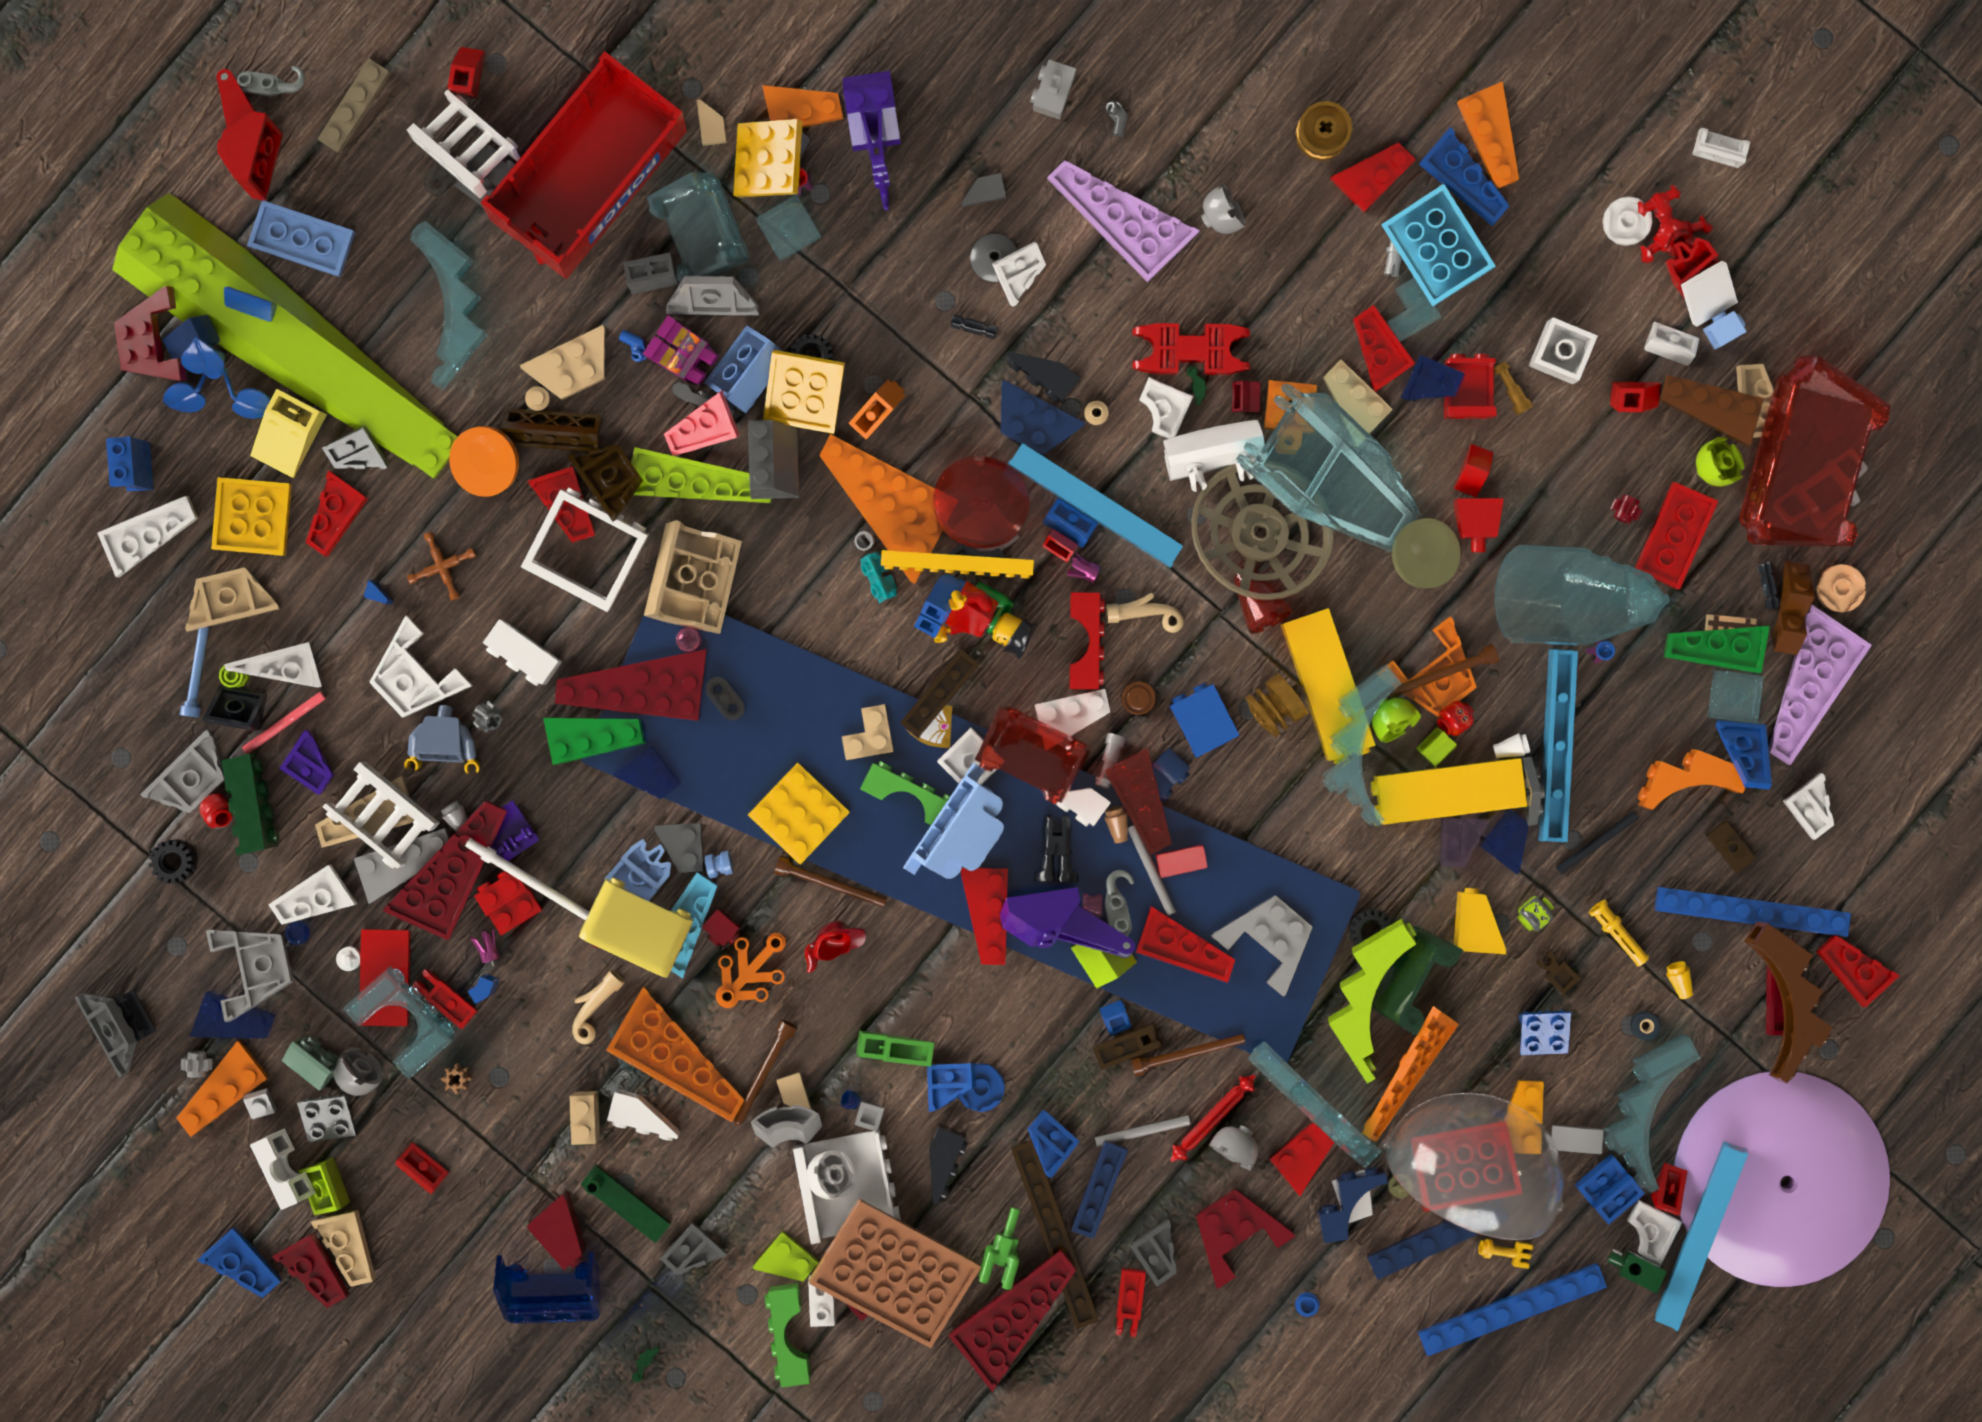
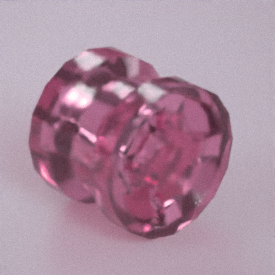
[676,628,702,652]
[1082,893,1103,918]

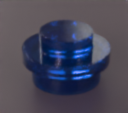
[285,921,310,945]

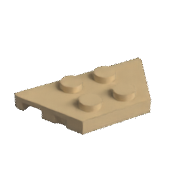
[520,325,606,400]
[185,567,280,632]

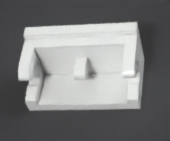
[1692,128,1750,168]

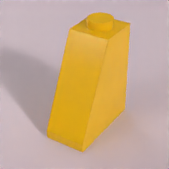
[1453,887,1506,954]

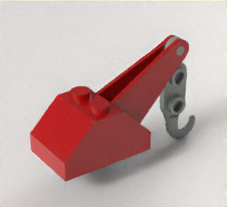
[216,66,305,201]

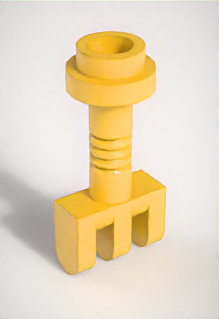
[1478,1239,1534,1269]

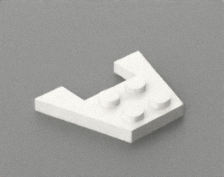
[370,616,473,717]

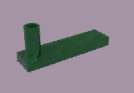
[580,1164,671,1244]

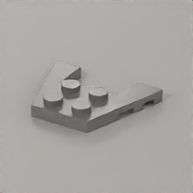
[1211,895,1313,997]
[206,930,294,1022]

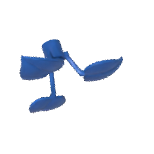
[163,336,271,419]

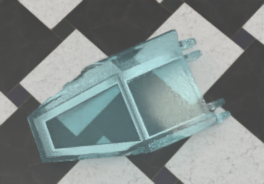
[1236,384,1422,553]

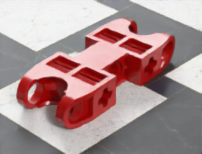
[1132,323,1250,375]

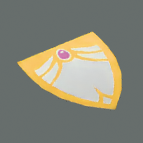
[906,705,952,748]

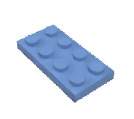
[247,200,356,278]

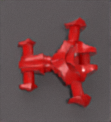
[1637,185,1713,263]

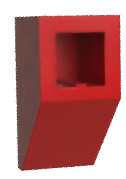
[447,47,485,99]
[1610,382,1661,412]

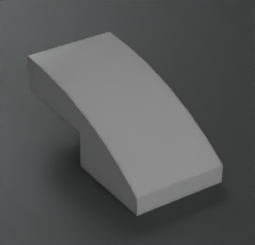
[1551,1124,1604,1154]

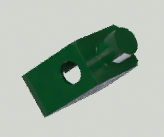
[1607,1249,1667,1294]

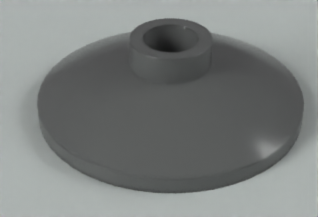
[971,234,1017,282]

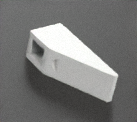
[607,1089,681,1141]

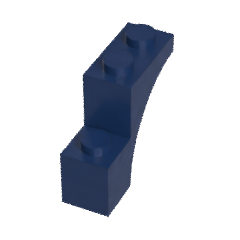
[1317,1167,1388,1243]

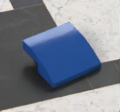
[1574,1154,1645,1225]

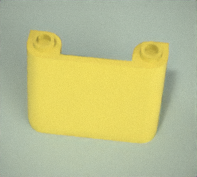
[579,877,694,978]

